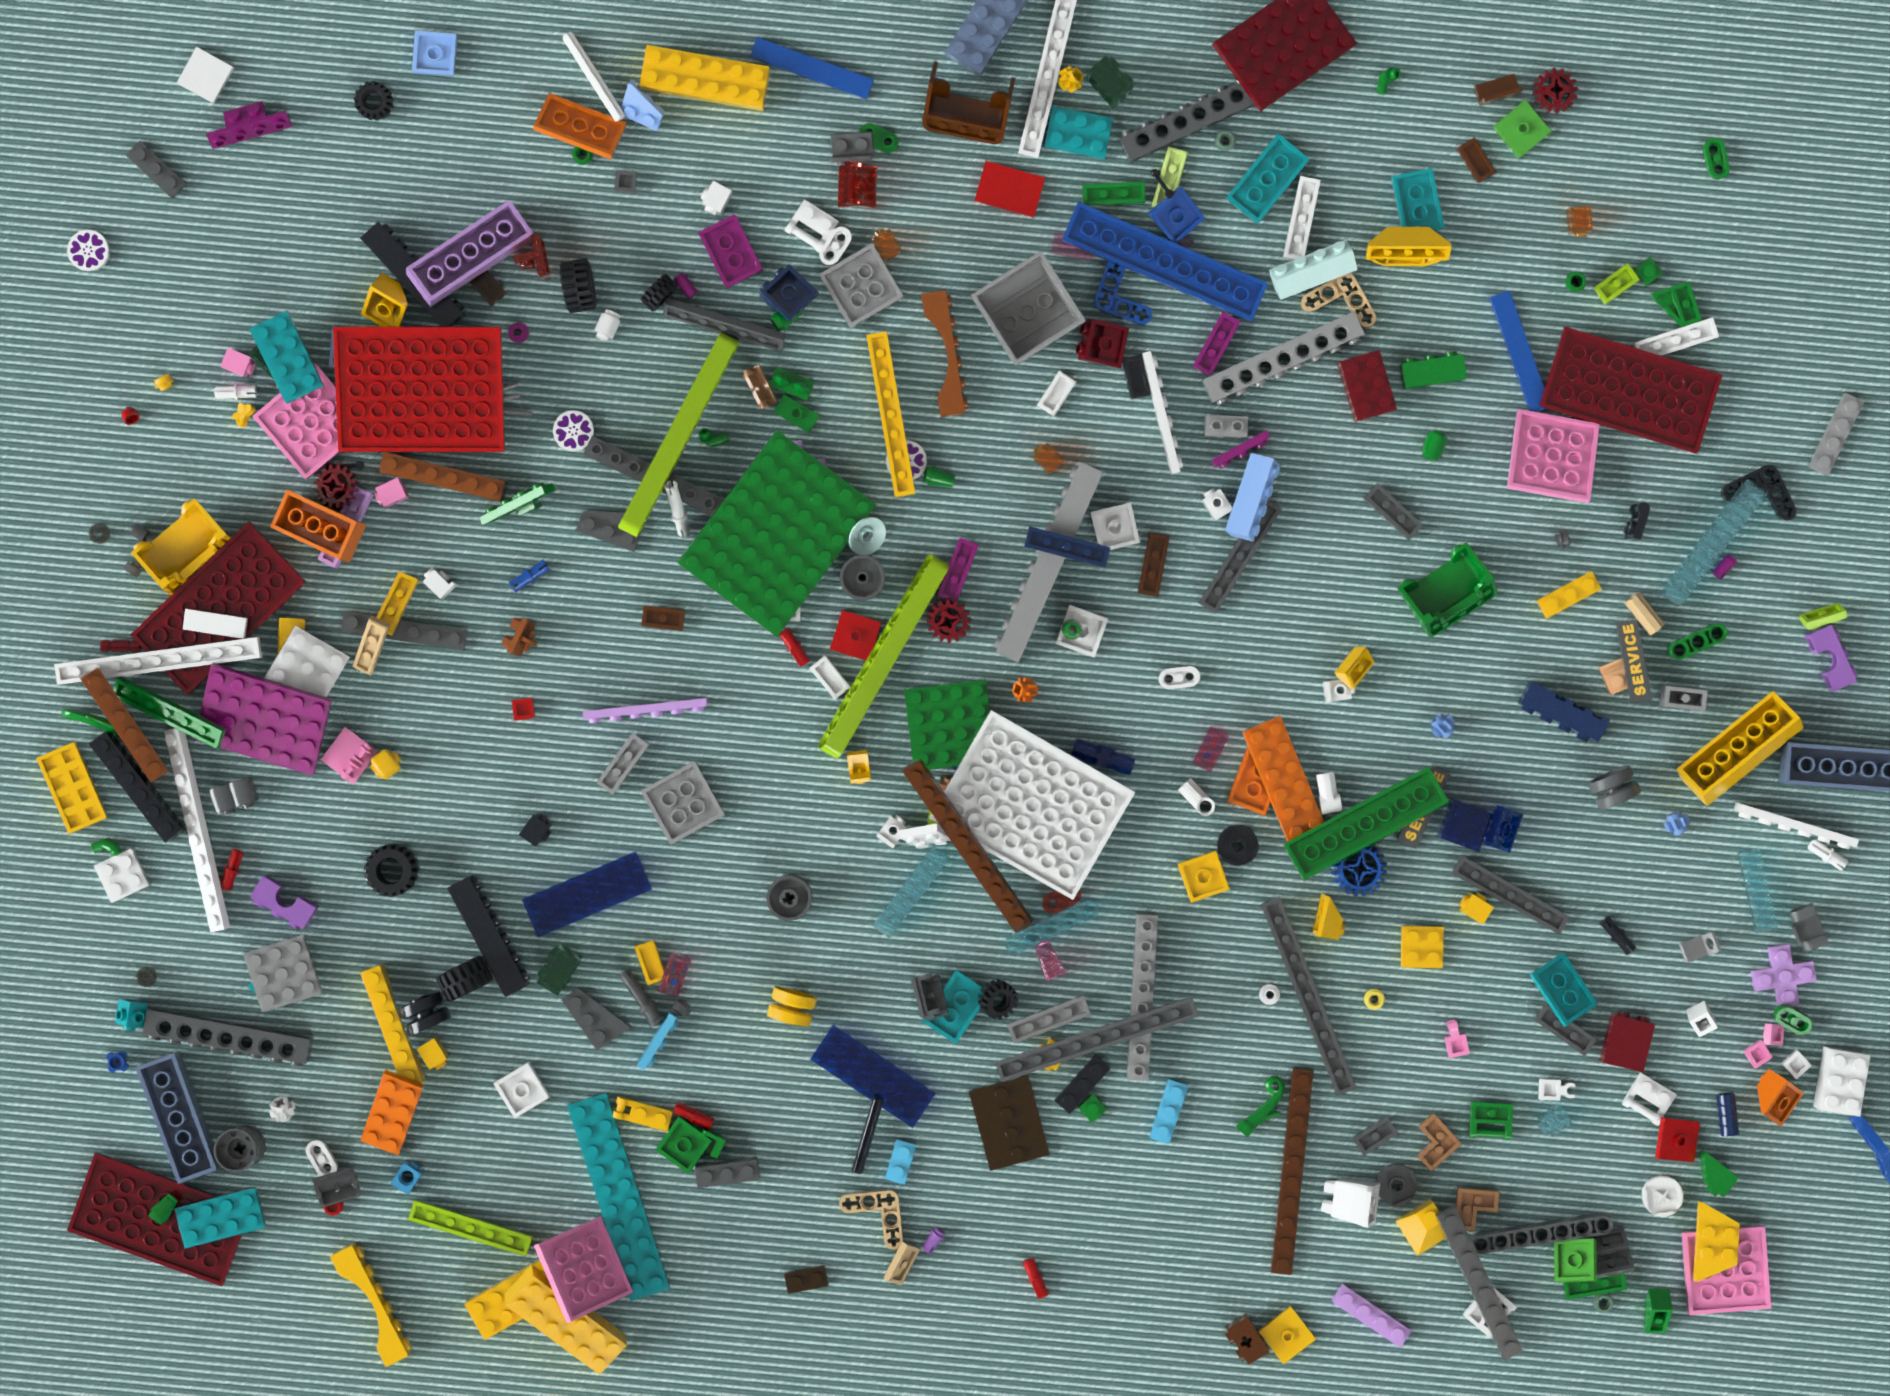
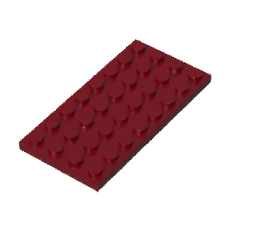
[1539,327,1723,454]
[130,521,306,695]
[67,1152,242,1287]

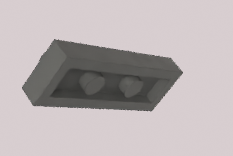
[126,140,186,199]
[1363,483,1423,540]
[1534,1003,1597,1056]

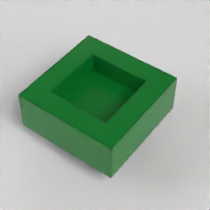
[1633,257,1663,287]
[1078,1094,1107,1123]

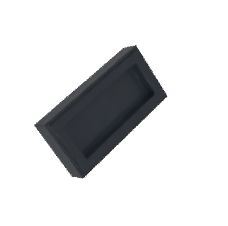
[1122,354,1151,400]

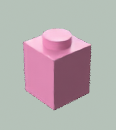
[220,348,256,378]
[375,478,409,507]

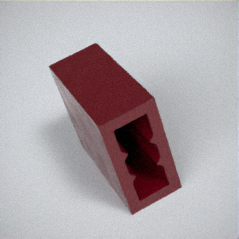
[1599,1011,1655,1072]

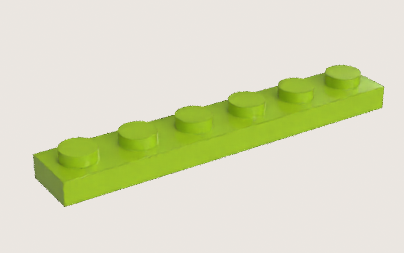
[408,1199,533,1257]

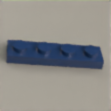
[1024,526,1111,568]

